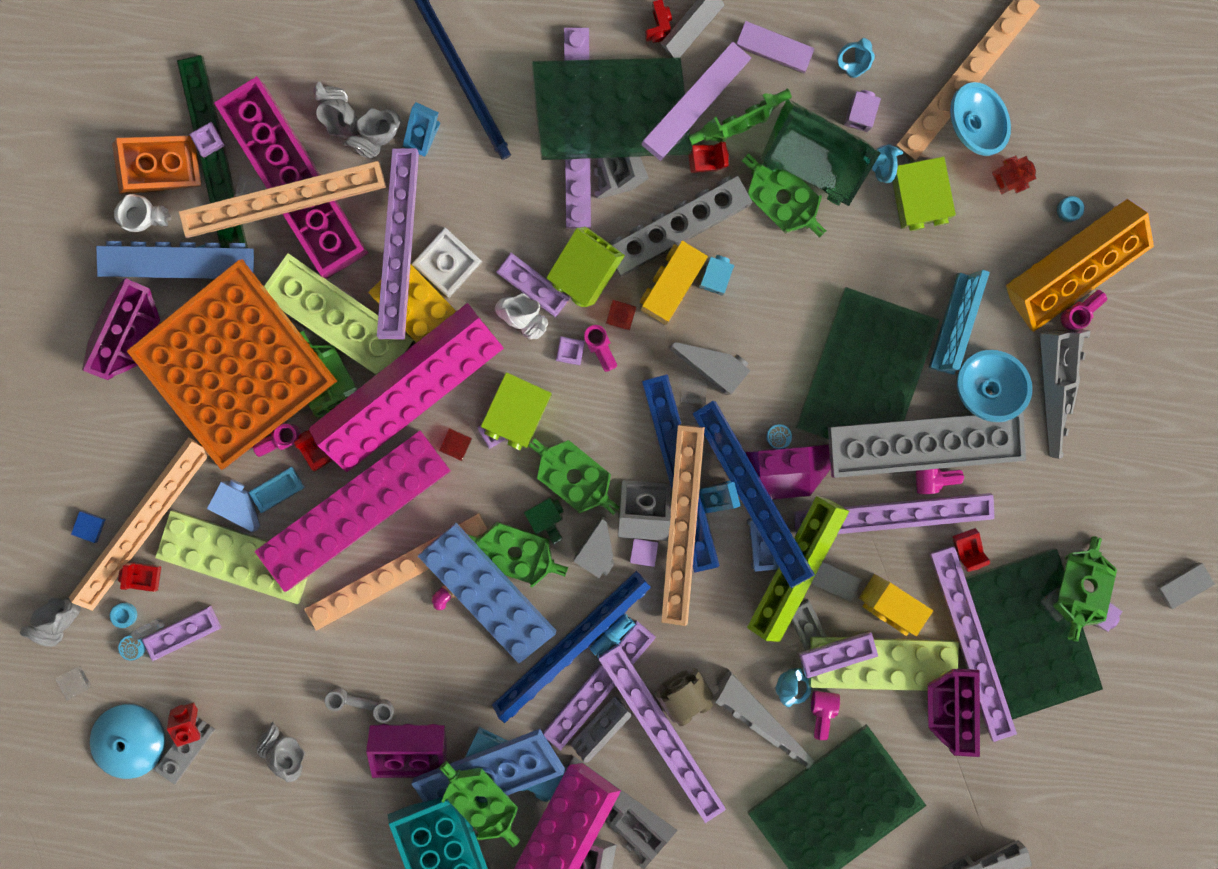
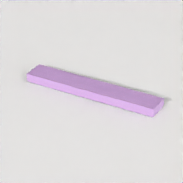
[641,42,751,161]
[542,621,656,751]

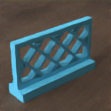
[928,270,990,375]

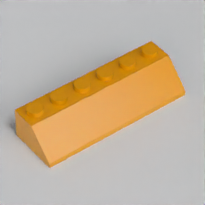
[1006,199,1154,332]

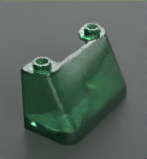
[761,99,881,206]

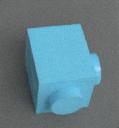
[699,255,734,296]

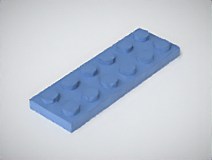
[418,523,557,663]
[411,729,565,803]

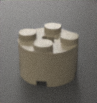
[655,668,713,726]

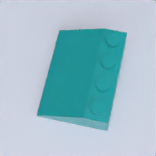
[387,797,488,869]

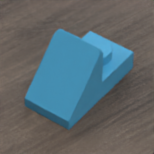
[402,102,440,157]
[699,481,741,513]

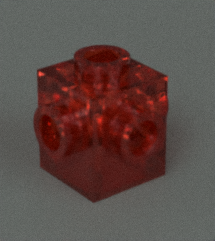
[992,155,1037,195]

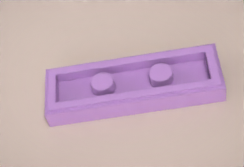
[736,21,815,74]
[496,253,570,318]
[142,606,222,661]
[798,631,878,678]

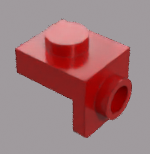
[645,0,672,43]
[687,142,729,173]
[294,430,333,472]
[952,528,990,572]
[118,562,161,592]
[166,702,201,747]

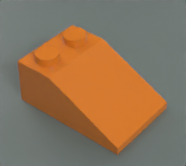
[112,136,201,194]

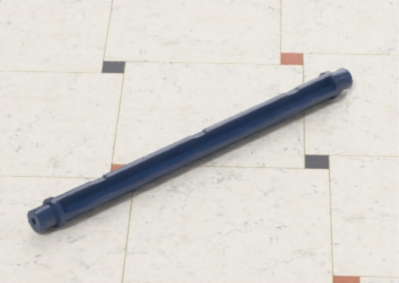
[414,0,511,160]

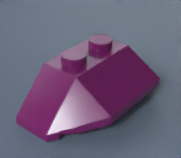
[82,278,160,380]
[745,444,831,500]
[928,669,980,757]

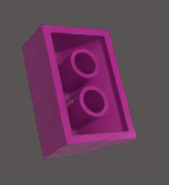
[366,724,447,778]

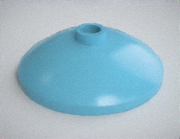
[950,82,1011,156]
[957,350,1032,422]
[90,704,166,779]

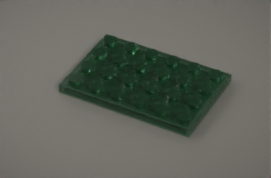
[532,58,692,160]
[795,287,939,440]
[965,548,1103,720]
[747,724,927,869]

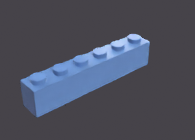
[96,241,254,279]

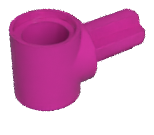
[1061,290,1108,330]
[584,325,617,372]
[252,424,301,457]
[916,468,964,494]
[811,690,840,740]

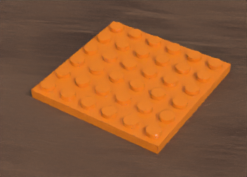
[127,259,337,471]

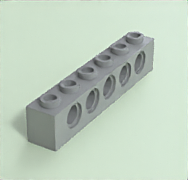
[609,176,752,278]

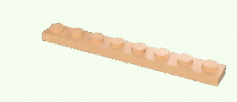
[895,0,1040,163]
[179,161,386,238]
[661,425,705,626]
[69,437,209,611]
[304,513,488,631]

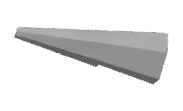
[590,64,649,199]
[1040,330,1090,459]
[713,670,814,770]
[566,757,678,869]
[940,840,1032,869]

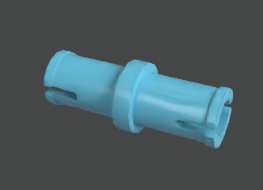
[589,613,635,658]

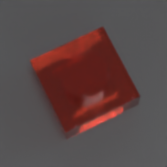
[606,300,636,331]
[439,428,473,461]

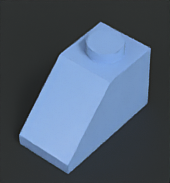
[207,479,260,532]

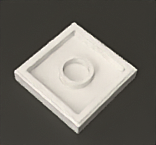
[412,228,482,298]

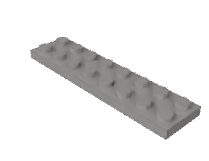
[828,412,1026,478]

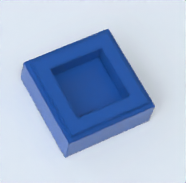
[71,511,106,543]

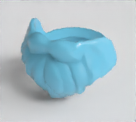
[837,38,875,78]
[866,144,903,183]
[775,668,812,708]

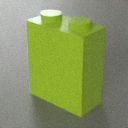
[892,156,956,231]
[546,226,625,307]
[481,372,552,450]

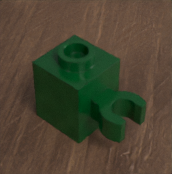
[524,497,564,544]

